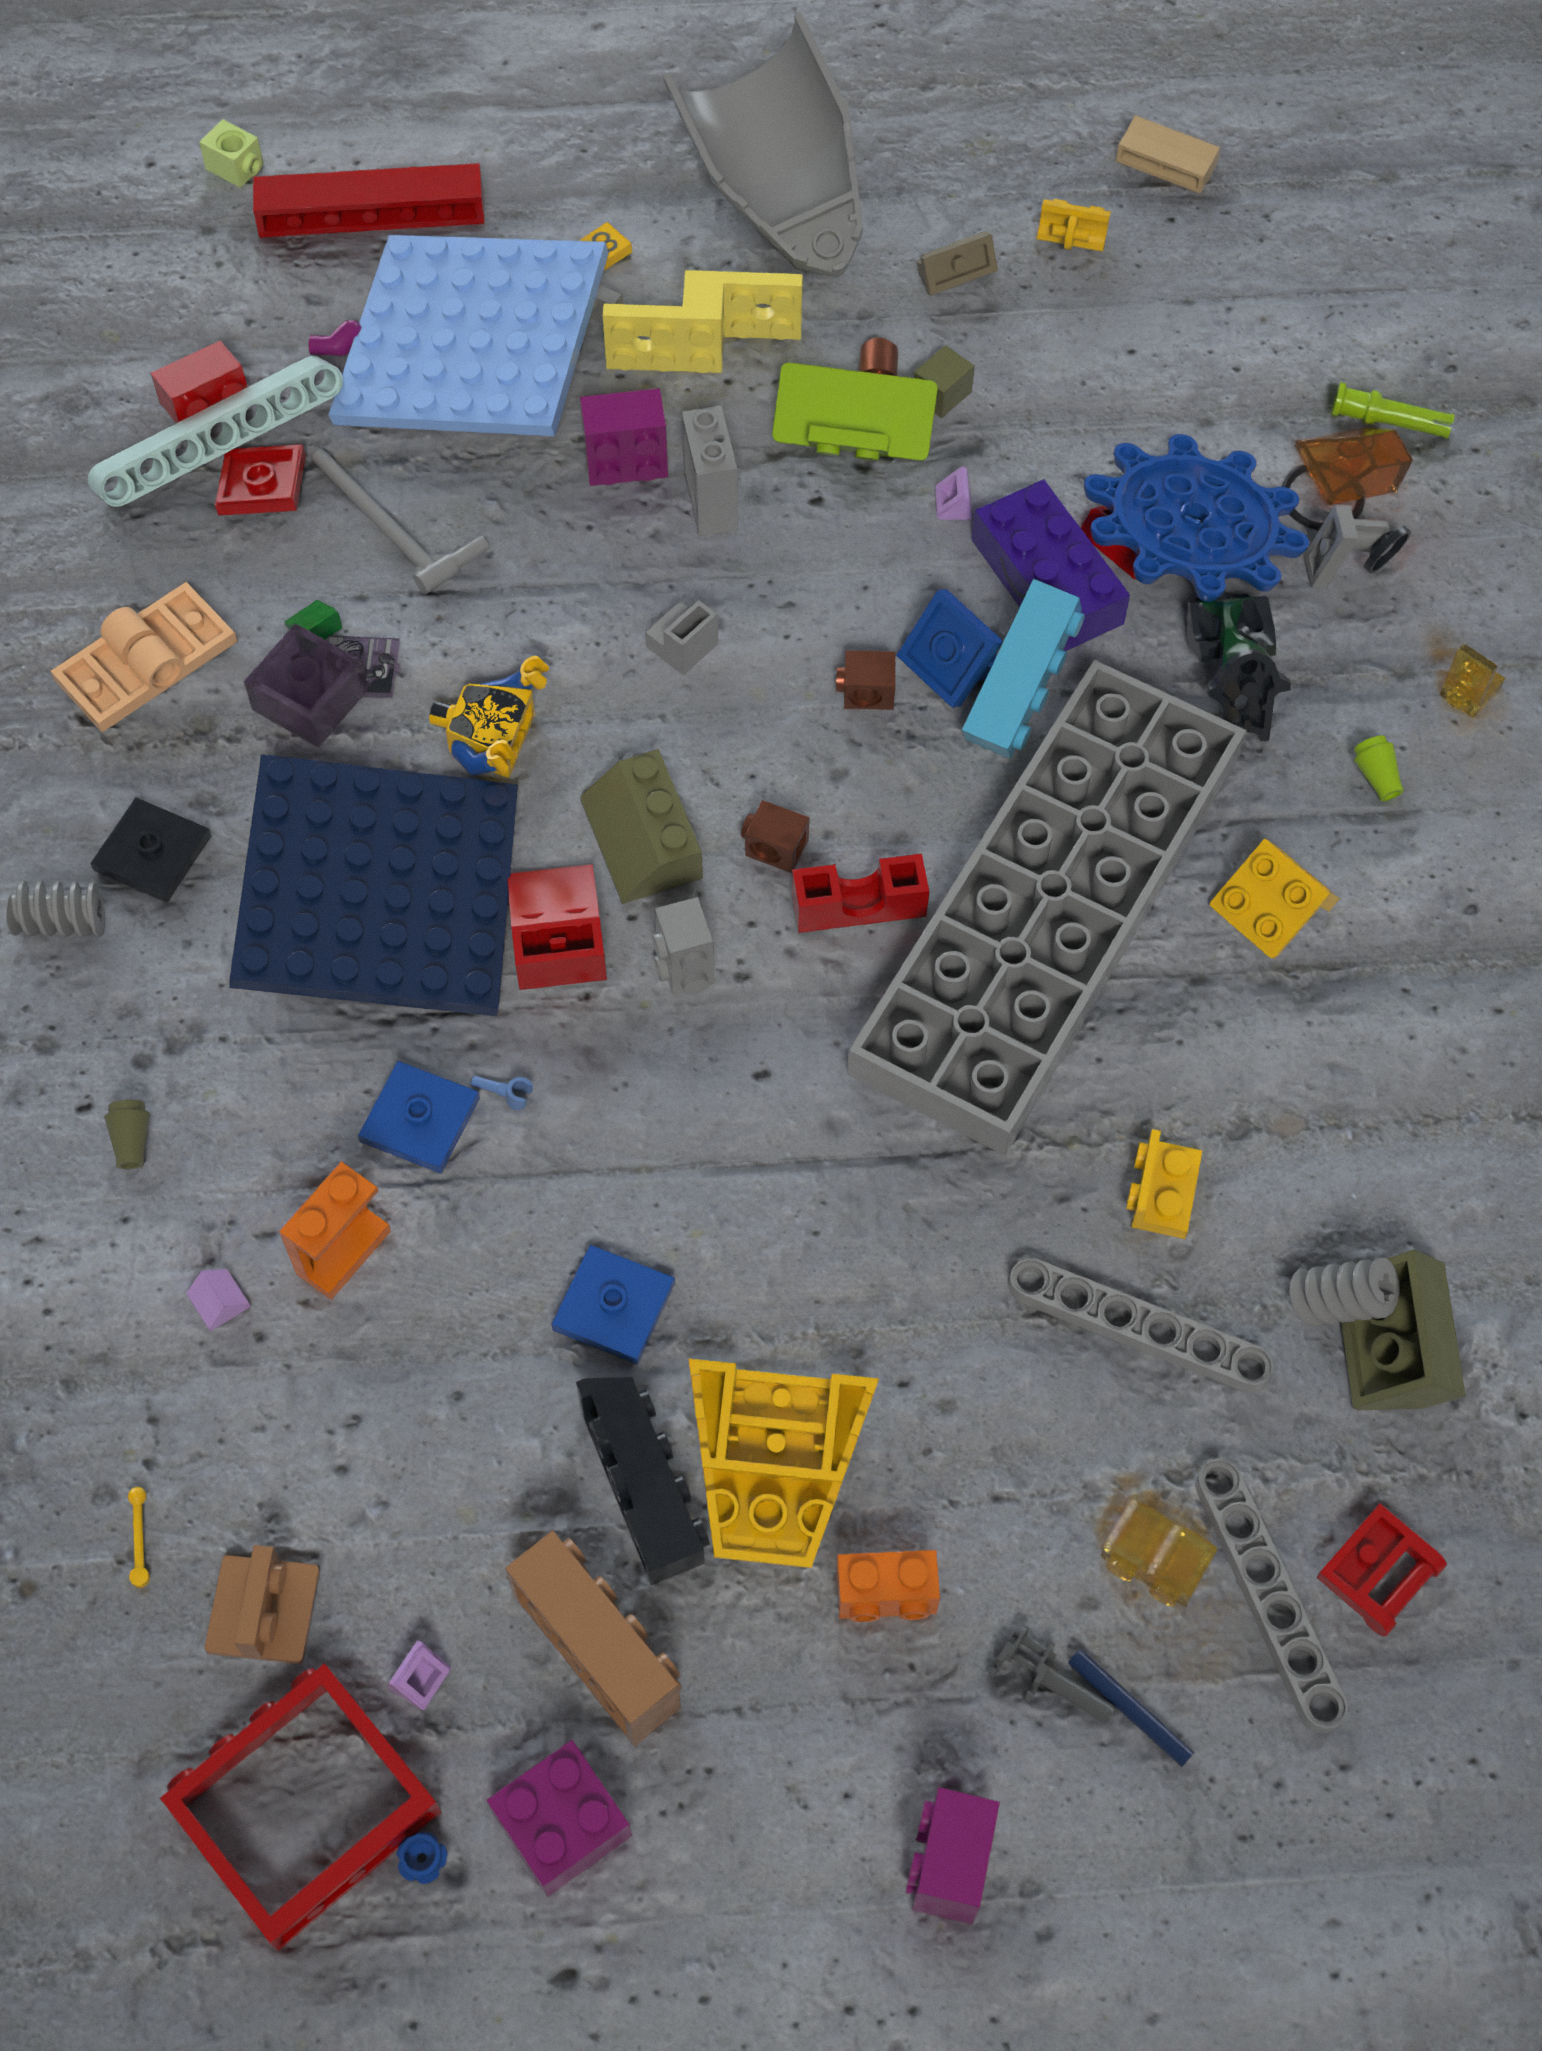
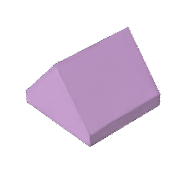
[935,466,973,520]
[186,1269,251,1332]
[388,1641,451,1711]

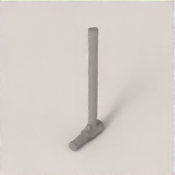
[312,449,489,594]

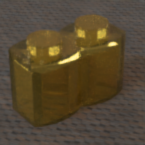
[1100,1499,1218,1607]

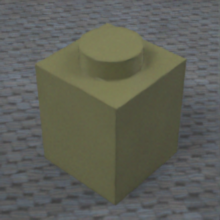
[914,345,975,419]

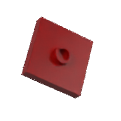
[215,444,306,516]

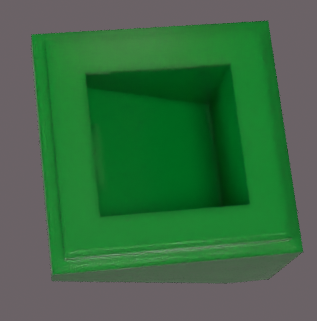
[284,600,342,650]

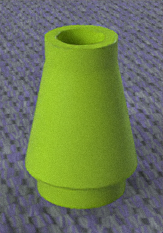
[1354,735,1404,801]

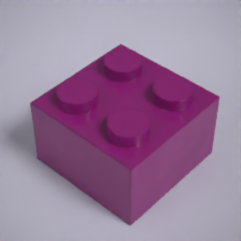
[580,388,668,486]
[486,1740,632,1897]
[905,1787,1000,1925]

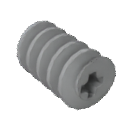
[6,880,105,937]
[1289,1258,1399,1326]

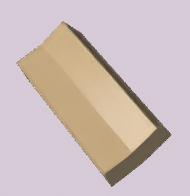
[1116,115,1220,194]

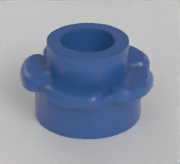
[397,1832,447,1884]

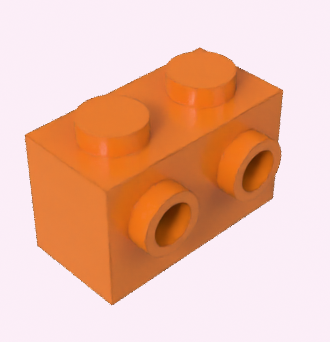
[836,1550,940,1622]

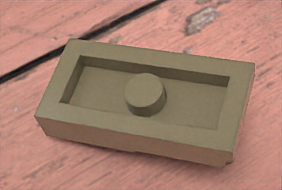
[917,231,998,295]

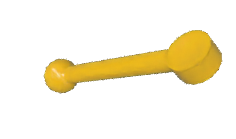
[127,1487,150,1588]

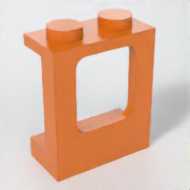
[279,1161,391,1300]

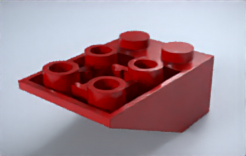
[507,864,607,990]

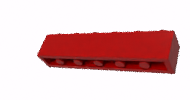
[253,163,485,238]

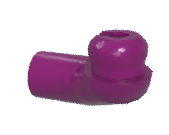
[308,319,361,356]

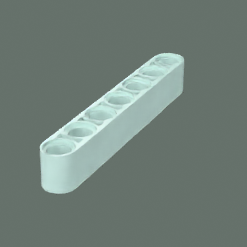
[88,356,343,507]

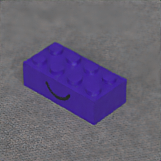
[971,479,1130,651]

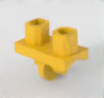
[1036,199,1111,252]

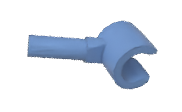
[471,1075,533,1110]

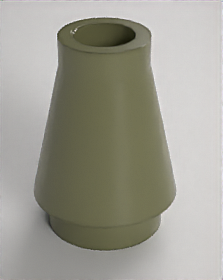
[104,1100,150,1170]

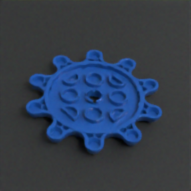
[1084,434,1309,602]

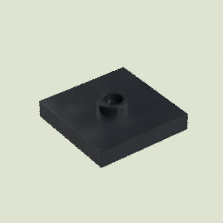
[90,797,211,903]

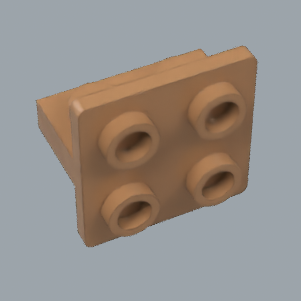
[204,1545,320,1664]

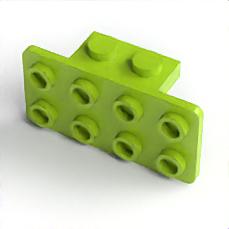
[772,362,938,461]

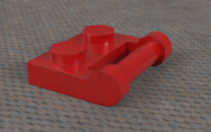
[1316,1503,1447,1637]

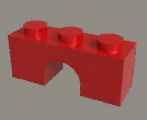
[792,853,929,933]

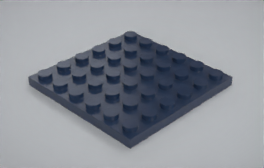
[229,754,518,1016]

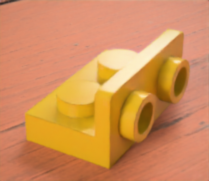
[1126,1129,1203,1239]

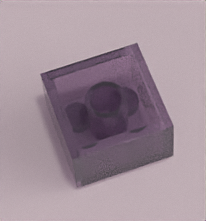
[244,623,369,748]

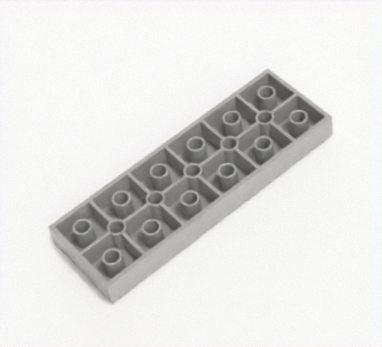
[847,660,1247,1156]

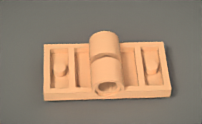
[51,582,237,732]

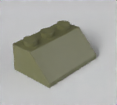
[580,749,703,904]
[1341,1249,1466,1411]

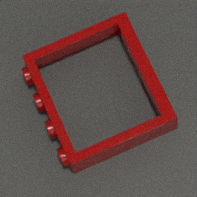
[160,1663,441,1951]

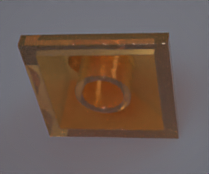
[1294,428,1413,505]

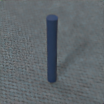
[1068,1648,1195,1768]

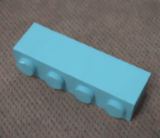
[962,579,1085,759]

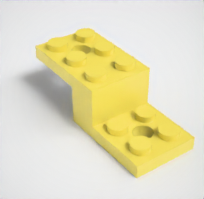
[602,270,803,373]

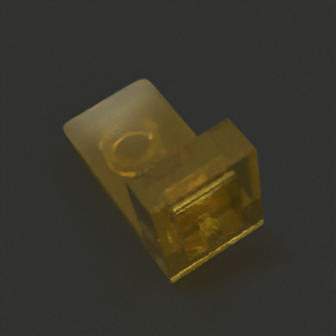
[1440,644,1506,718]

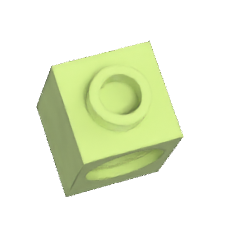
[199,119,264,188]

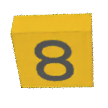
[579,222,632,272]

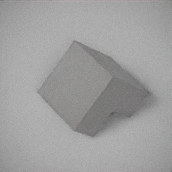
[645,600,718,675]

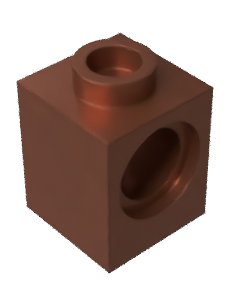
[836,650,896,710]
[741,800,810,873]

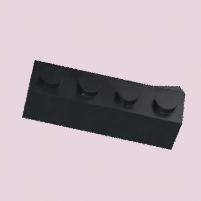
[576,1377,710,1585]

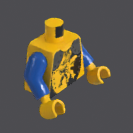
[429,656,549,778]

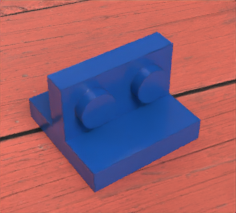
[896,589,1004,708]

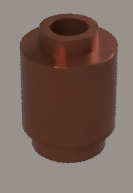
[858,338,899,376]

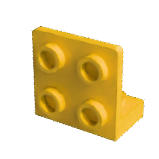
[1210,838,1340,959]

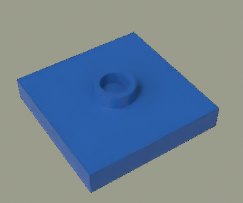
[358,1061,480,1174]
[551,1245,675,1365]

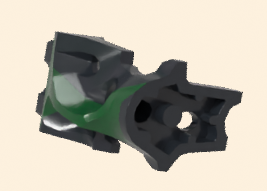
[1186,594,1291,741]

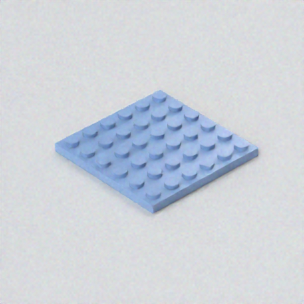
[328,235,609,436]

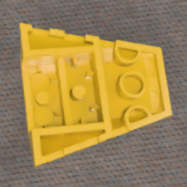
[688,1358,879,1568]

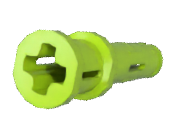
[1330,382,1455,439]

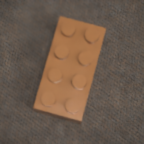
[505,1530,682,1747]

